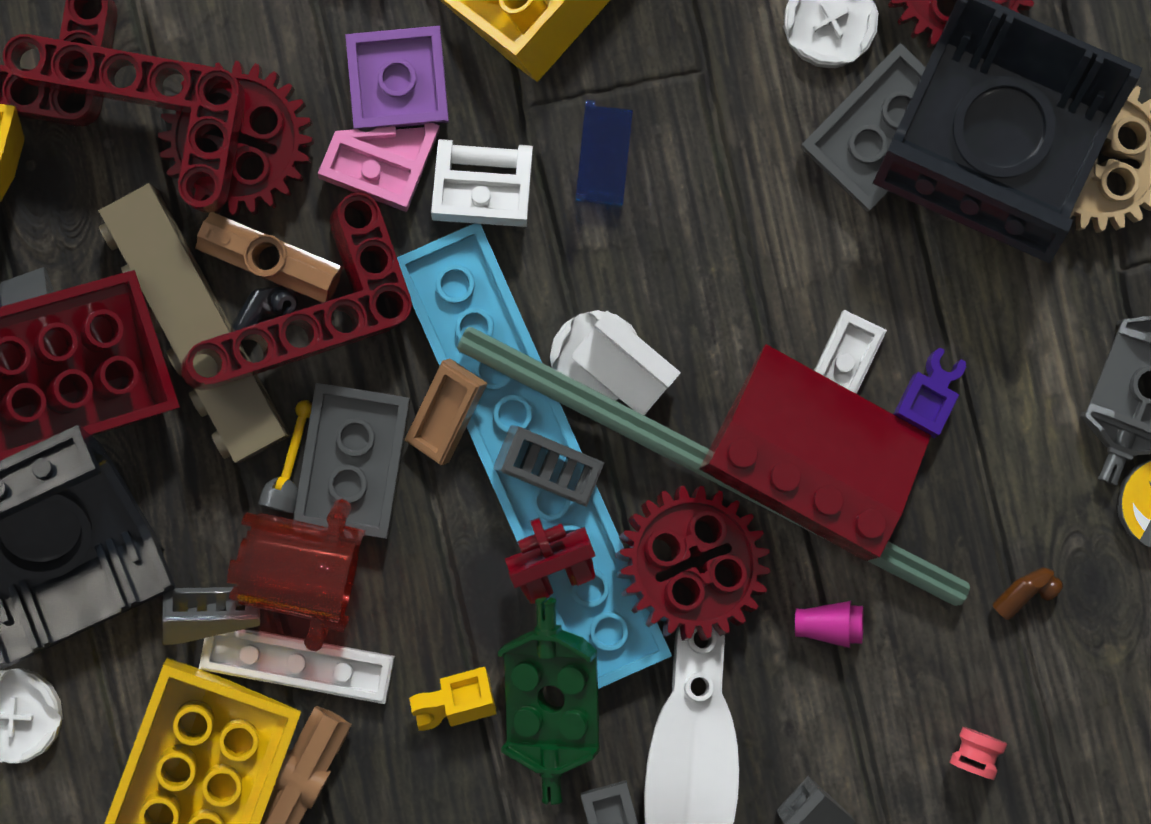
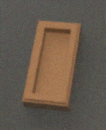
[405,358,488,465]

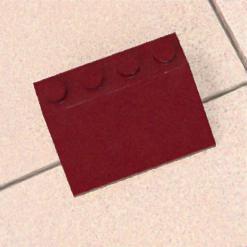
[0,270,180,461]
[699,344,931,561]

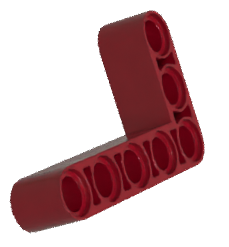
[0,0,118,126]
[3,34,245,212]
[181,192,412,391]

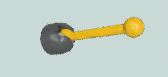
[258,400,312,515]

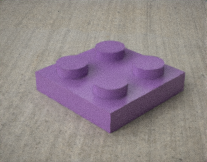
[345,26,449,131]

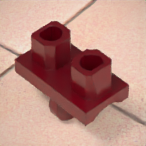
[505,517,596,604]

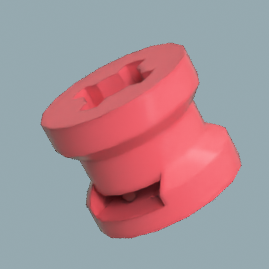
[949,726,1007,780]

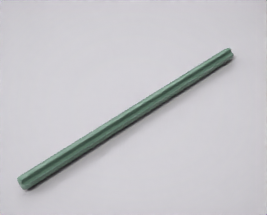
[457,327,970,606]

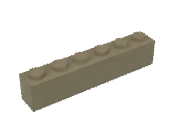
[98,183,291,463]

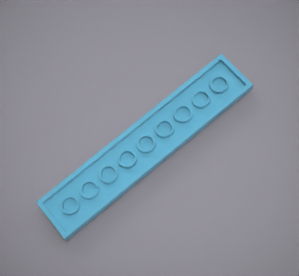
[397,223,672,689]

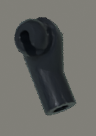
[231,285,298,330]

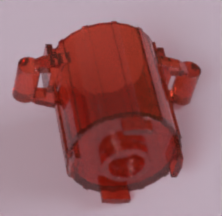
[227,499,366,651]

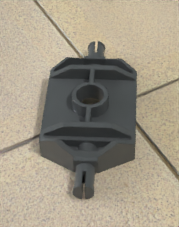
[1080,316,1151,486]

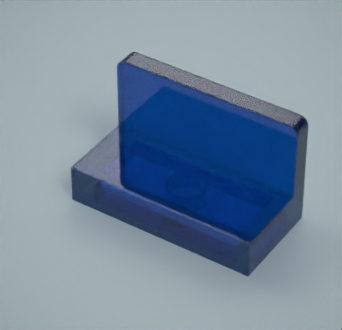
[576,100,633,206]

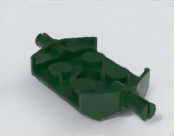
[498,597,600,805]

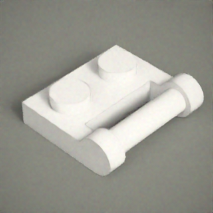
[431,139,533,227]

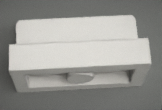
[572,311,681,415]

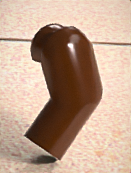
[992,567,1063,620]

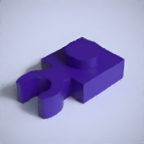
[894,348,966,438]

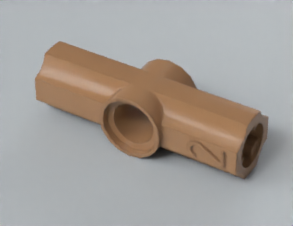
[195,212,343,303]
[260,706,352,824]

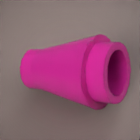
[795,601,864,648]

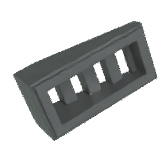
[493,425,605,507]
[163,587,260,645]

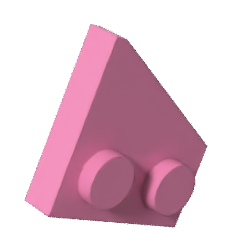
[318,123,440,212]

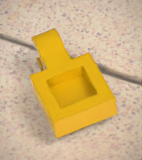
[409,666,497,731]

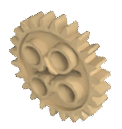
[1070,86,1151,233]

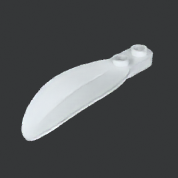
[644,626,739,824]

